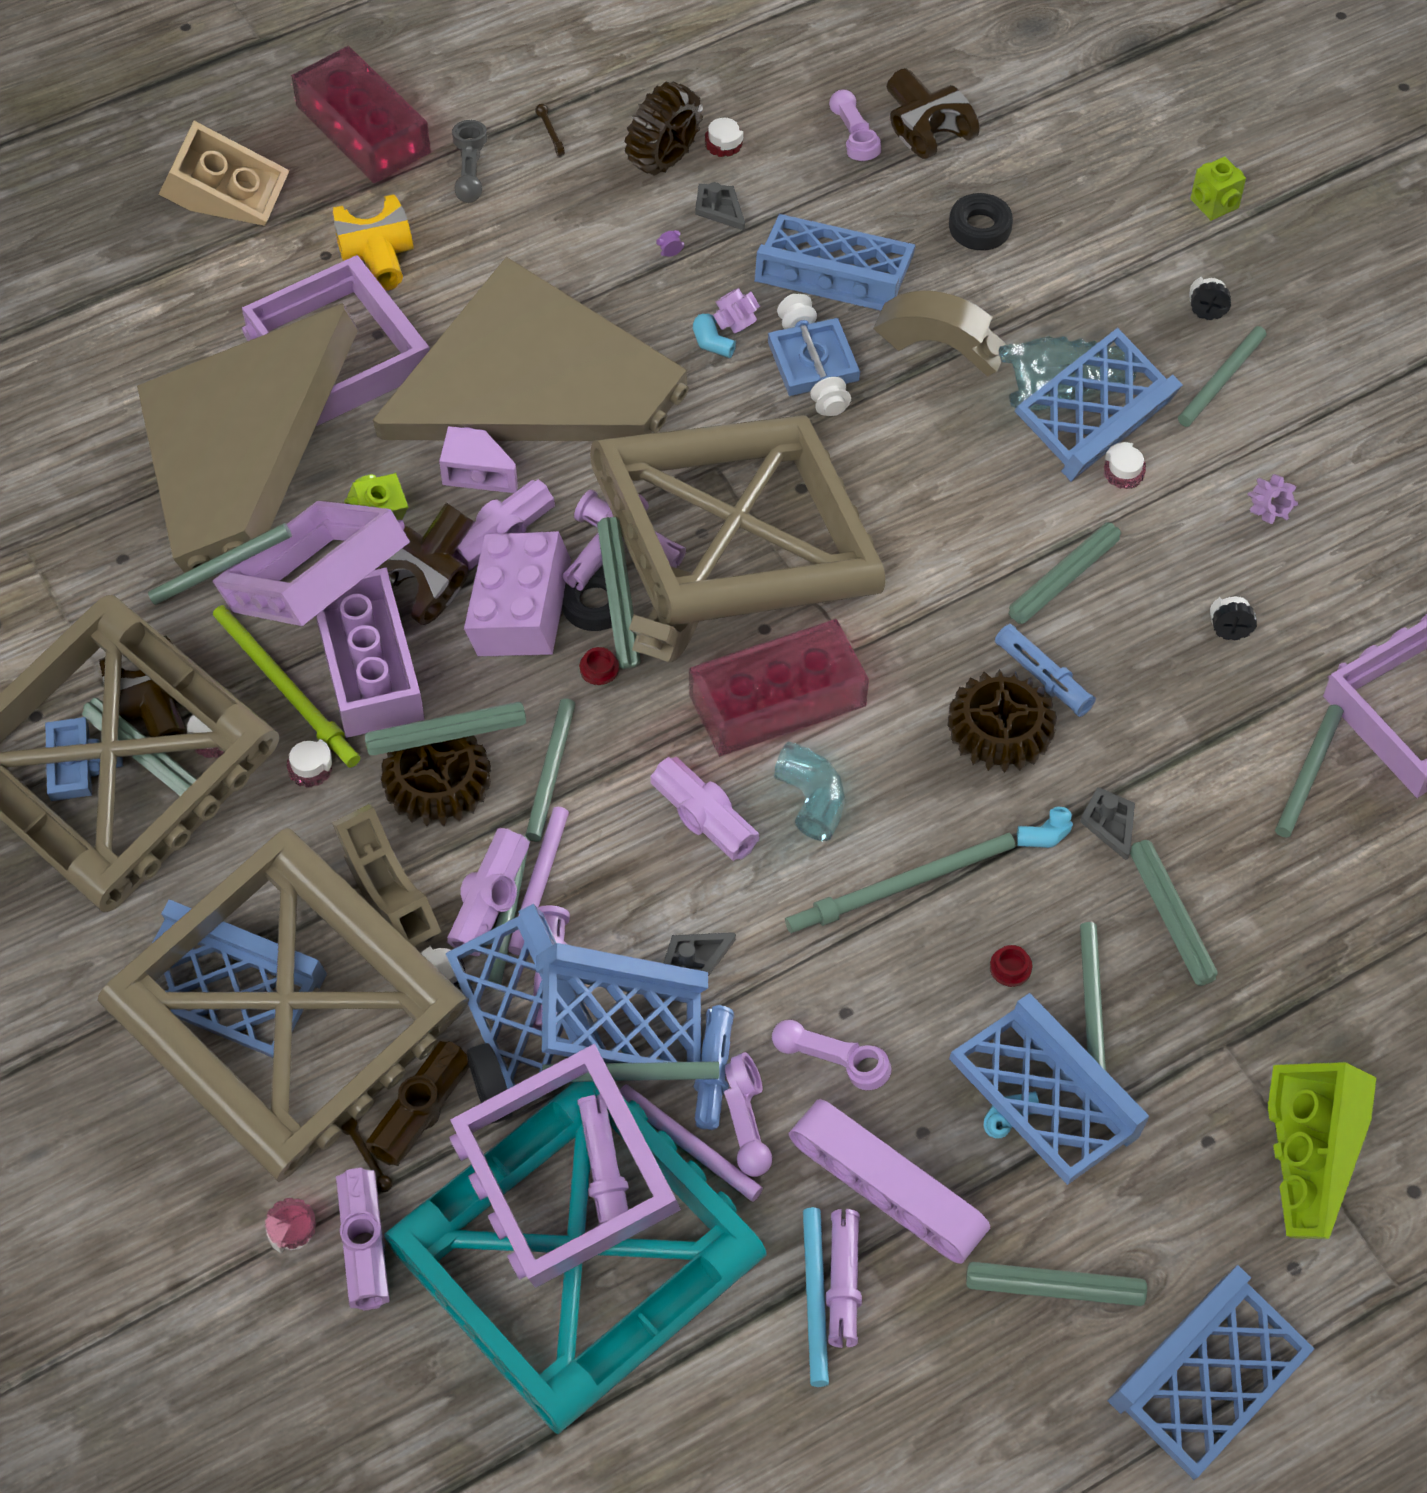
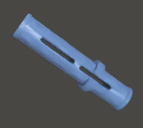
[995,624,1096,717]

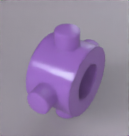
[656,230,684,257]

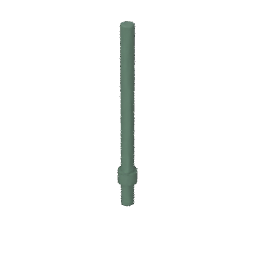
[785,833,1015,934]

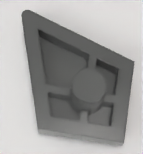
[695,182,745,230]
[1080,787,1135,860]
[663,932,736,976]

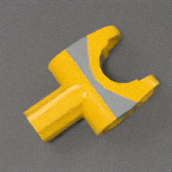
[333,194,414,291]

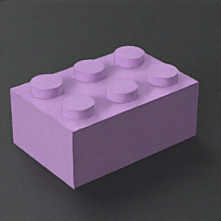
[464,532,571,656]

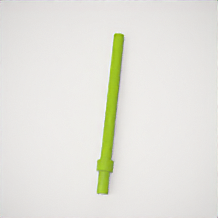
[213,605,361,768]

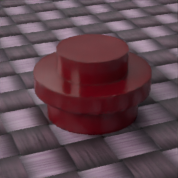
[579,647,619,685]
[990,945,1033,987]

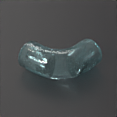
[774,741,846,841]

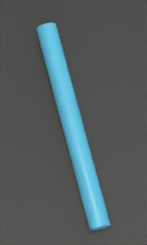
[803,1207,829,1387]

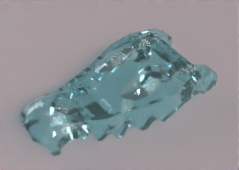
[998,336,1136,411]

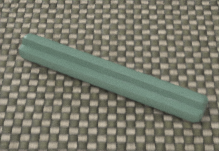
[597,517,641,669]
[1008,522,1121,624]
[82,698,197,796]
[365,702,526,756]
[1130,840,1218,986]
[966,1262,1147,1306]

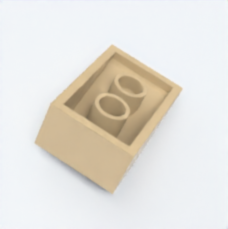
[158,121,290,226]

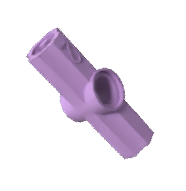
[452,479,555,570]
[650,757,759,861]
[447,828,530,956]
[336,1168,390,1311]

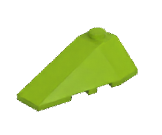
[1268,1062,1376,1239]

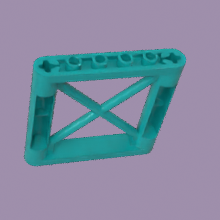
[384,1081,767,1434]

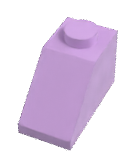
[439,426,518,493]

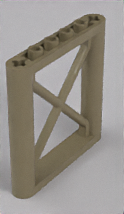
[590,415,885,626]
[0,595,279,912]
[97,828,469,1182]

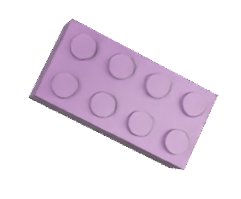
[316,568,424,738]

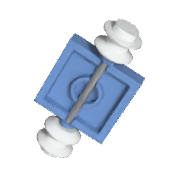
[768,294,860,416]

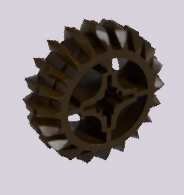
[624,81,703,176]
[947,669,1057,773]
[381,735,491,827]

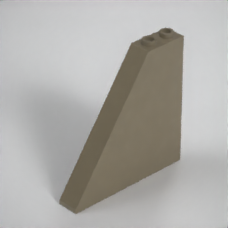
[373,257,689,441]
[137,303,358,573]

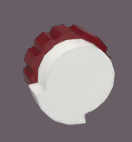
[705,118,743,157]

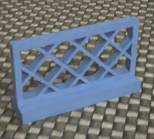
[755,214,915,310]
[1015,328,1183,482]
[152,900,327,1058]
[445,903,606,1089]
[536,943,708,1063]
[949,993,1149,1185]
[1107,1265,1315,1480]

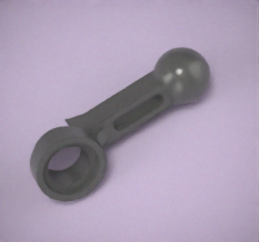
[452,120,487,203]

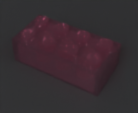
[291,46,431,184]
[689,619,869,757]

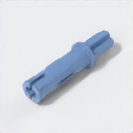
[694,1005,734,1130]

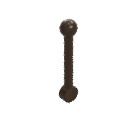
[535,104,565,156]
[341,1117,393,1193]

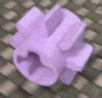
[713,288,760,333]
[1248,474,1298,524]

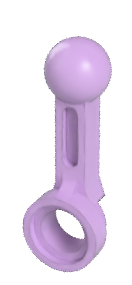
[829,90,881,161]
[772,1020,891,1090]
[724,1052,772,1177]

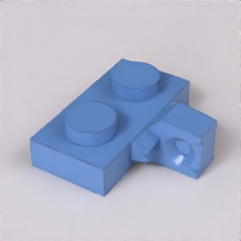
[45,717,123,801]

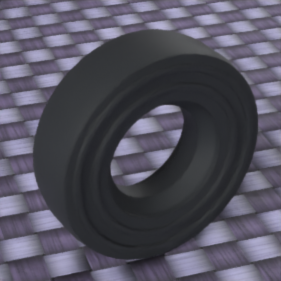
[949,193,1013,250]
[562,565,612,631]
[467,1043,513,1123]

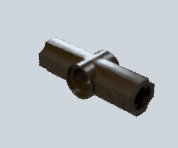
[366,1041,470,1166]

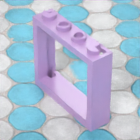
[242,255,430,426]
[213,501,410,626]
[1323,614,1427,798]
[449,1044,681,1288]

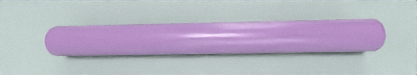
[508,807,569,955]
[619,1084,763,1202]

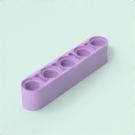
[789,1099,990,1264]

